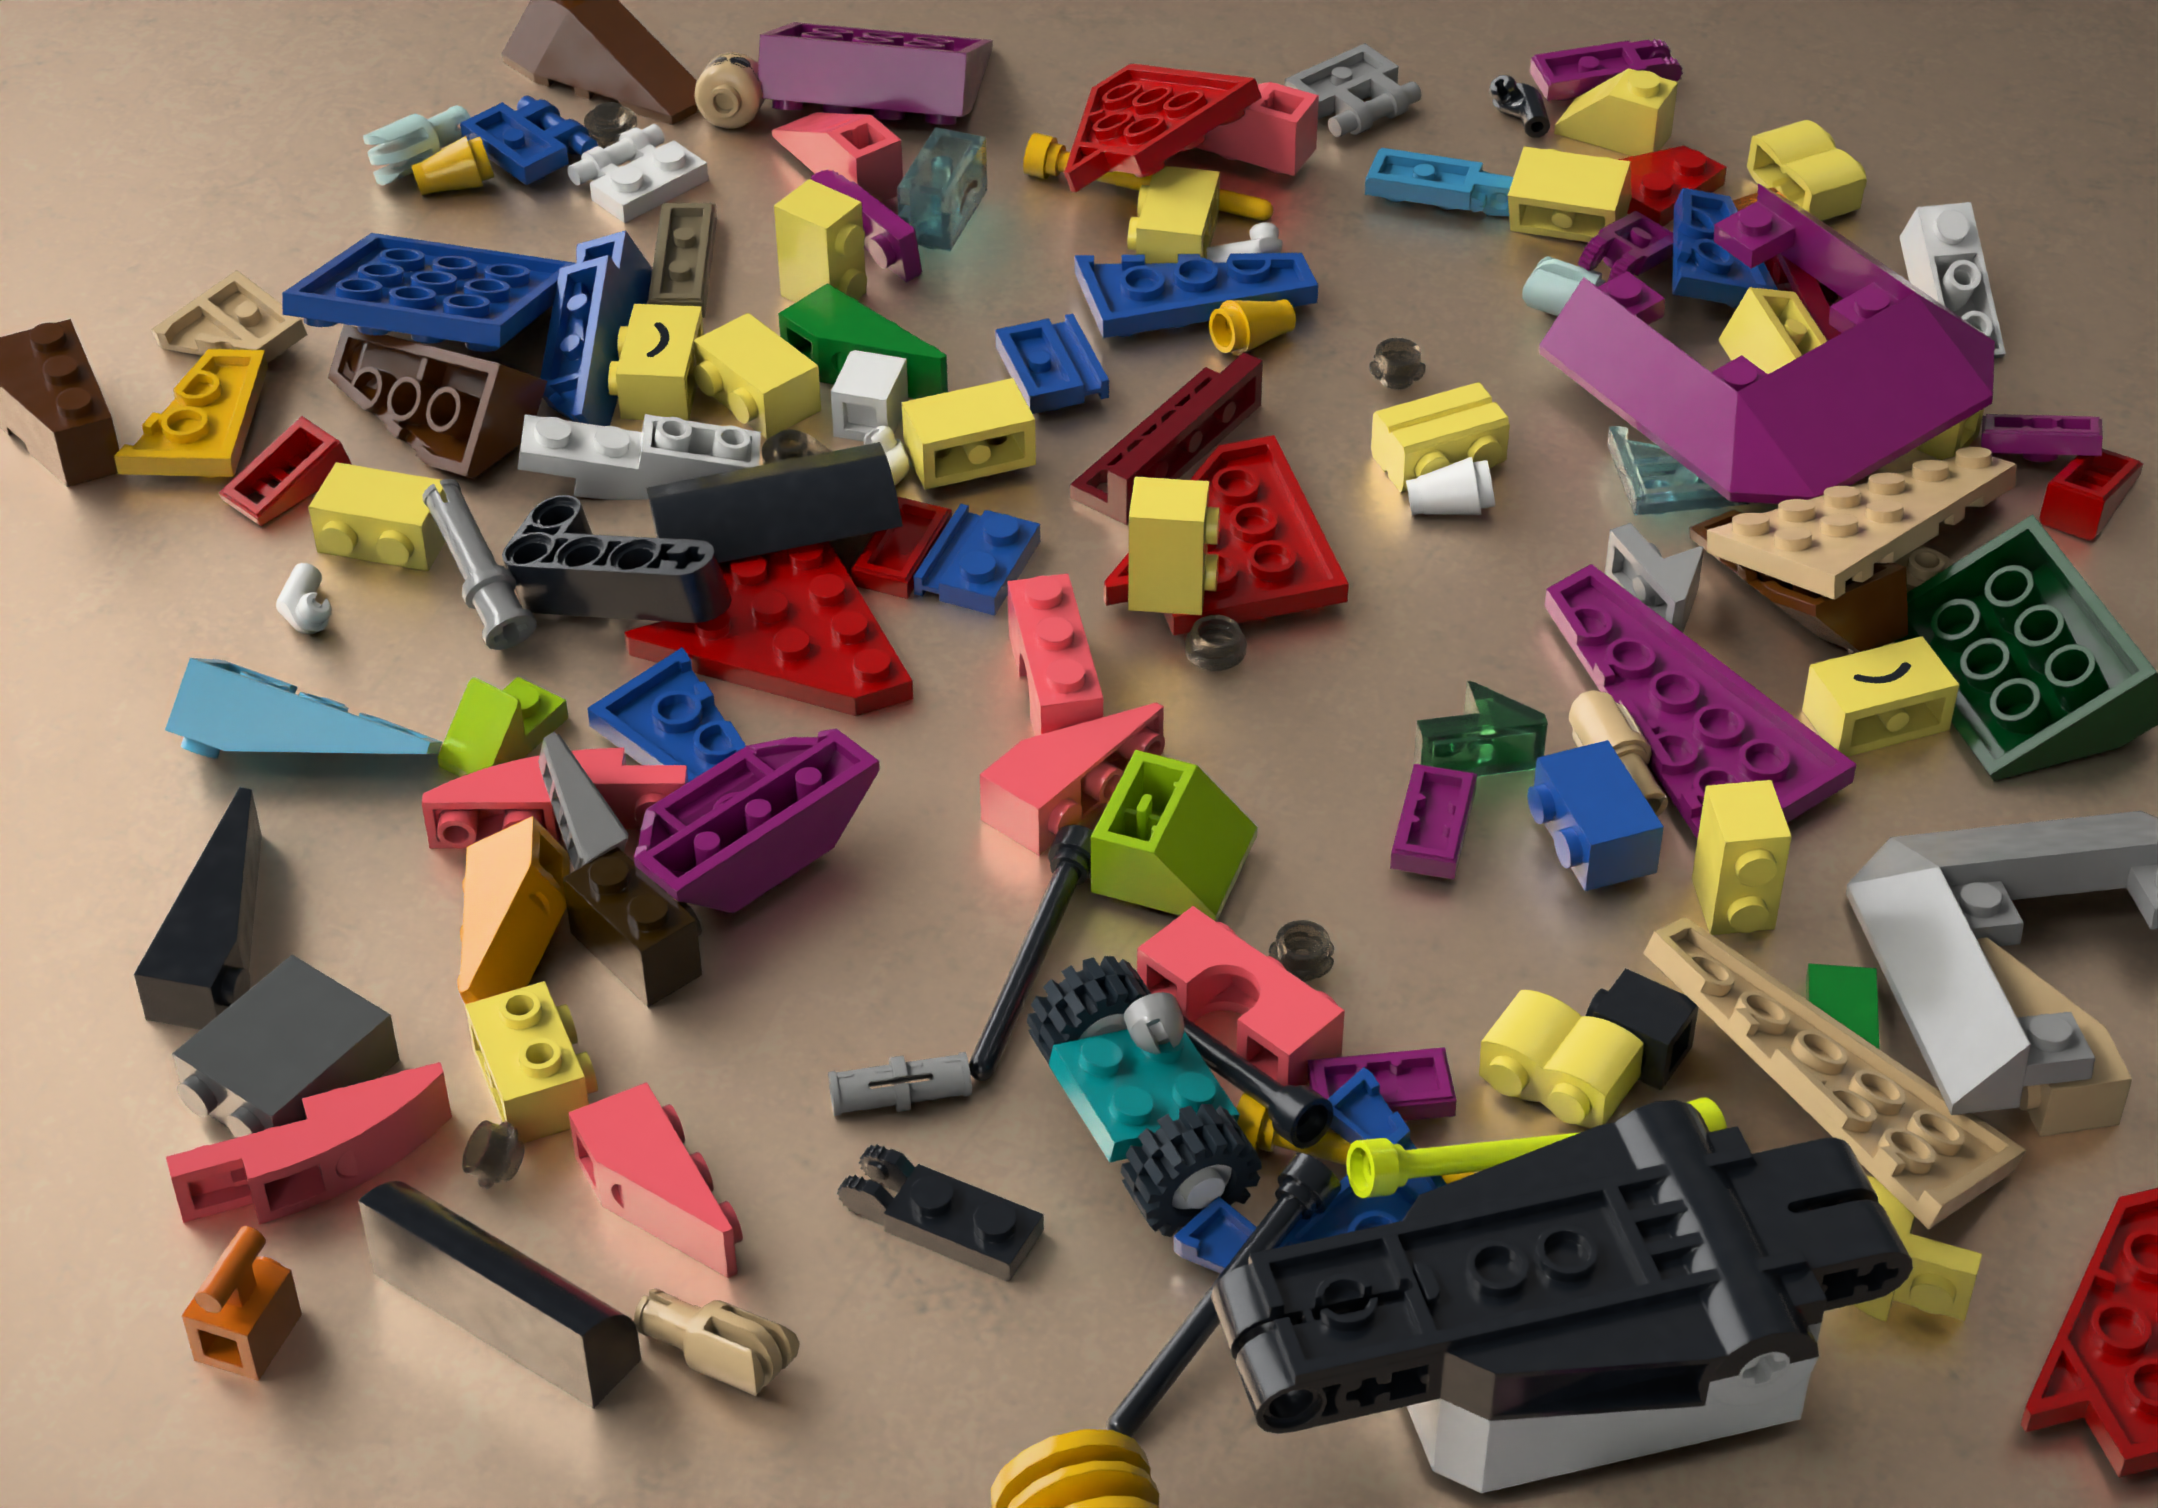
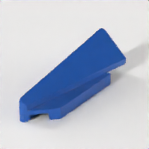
[540,230,652,426]

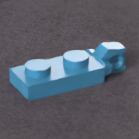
[1365,148,1514,216]

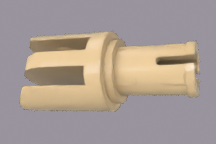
[1569,690,1668,817]
[634,1289,800,1396]

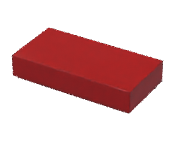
[851,496,952,599]

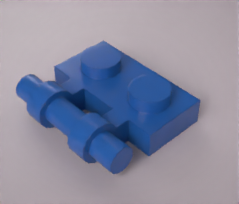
[460,95,598,185]

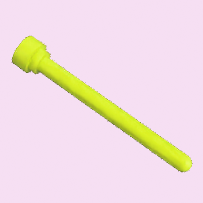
[1346,1132,1581,1198]

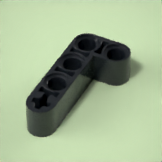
[502,495,732,623]

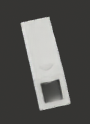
[1899,202,2006,358]

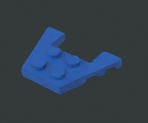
[1173,1067,1446,1274]

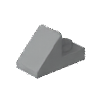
[1605,523,1704,633]

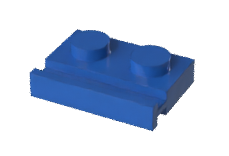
[995,313,1109,414]
[913,504,1041,616]

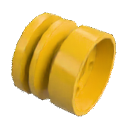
[991,1429,1159,1508]

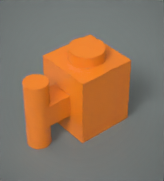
[181,1226,302,1381]

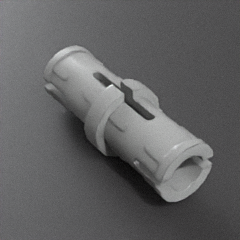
[828,1052,972,1116]

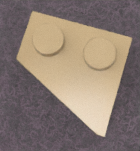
[151,270,308,363]

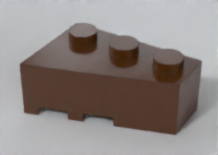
[0,319,120,487]

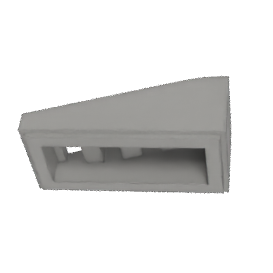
[538,732,629,871]

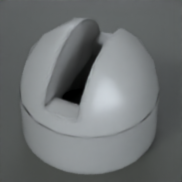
[1123,992,1184,1055]

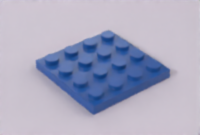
[282,233,577,352]

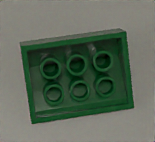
[1894,514,2158,781]

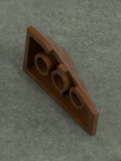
[501,0,699,125]
[328,324,547,479]
[1689,509,1909,654]

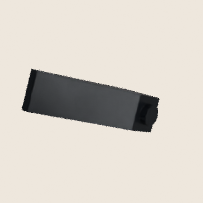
[134,787,262,1030]

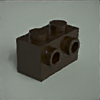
[563,847,702,1007]

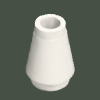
[1406,457,1495,515]

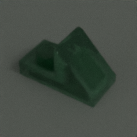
[1413,681,1548,777]

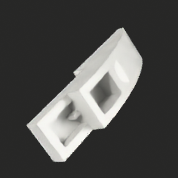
[518,414,761,500]

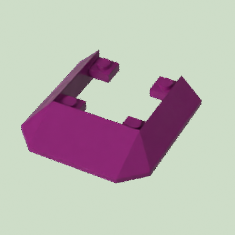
[1539,183,1995,504]

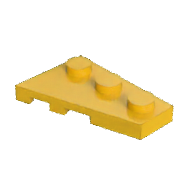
[114,349,268,478]

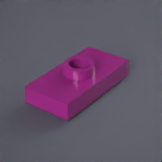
[1981,414,2103,462]
[1390,764,1477,880]
[1307,1047,1457,1121]

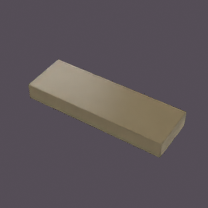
[648,203,717,318]

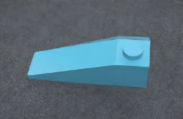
[165,658,443,759]

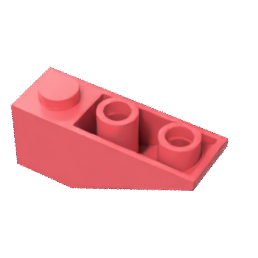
[1195,82,1319,176]
[772,112,904,203]
[980,702,1165,855]
[568,1082,743,1278]

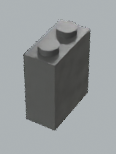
[172,955,400,1138]

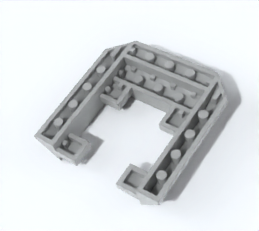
[1846,811,2158,1115]

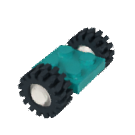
[1027,956,1262,1237]

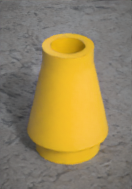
[411,136,495,196]
[1209,299,1296,356]

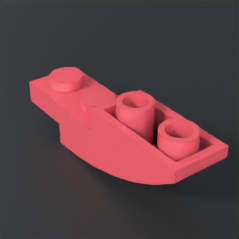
[421,748,688,849]
[166,1062,452,1225]

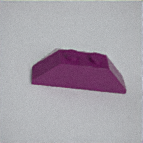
[634,728,880,913]

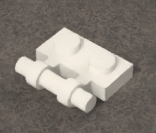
[567,124,709,223]

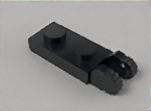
[837,1144,1044,1281]

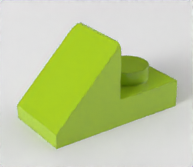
[437,677,569,777]

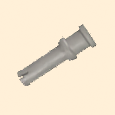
[422,479,536,650]

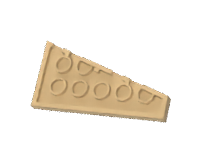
[1707,447,2017,600]
[1643,917,2026,1229]

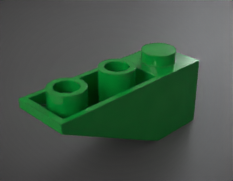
[778,283,948,399]

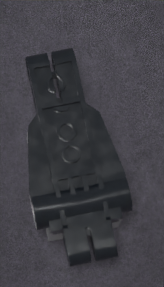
[1211,1100,1913,1494]

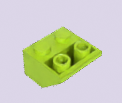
[1091,750,1258,922]

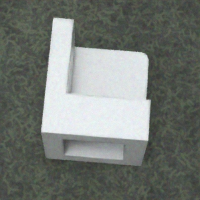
[831,350,908,441]

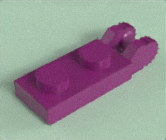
[1530,39,1683,101]
[811,169,922,283]
[1578,211,1673,281]

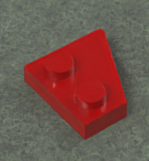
[1618,145,1727,227]

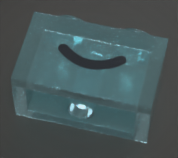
[897,127,988,251]

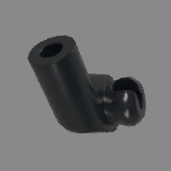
[1489,75,1550,138]

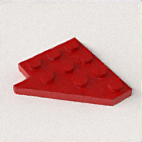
[1064,63,1262,192]
[1104,435,1349,636]
[624,541,914,716]
[2021,1188,2158,1478]

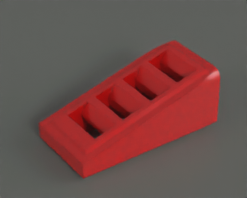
[219,416,352,526]
[2039,448,2144,541]

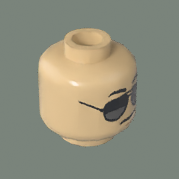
[694,52,765,129]

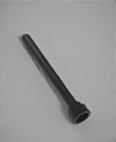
[969,825,1093,1081]
[1183,1016,1333,1149]
[1106,1153,1341,1437]

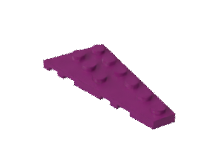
[1545,564,1856,840]

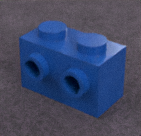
[1527,740,1664,891]

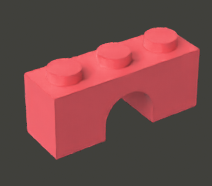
[1007,573,1103,736]
[1137,906,1345,1087]

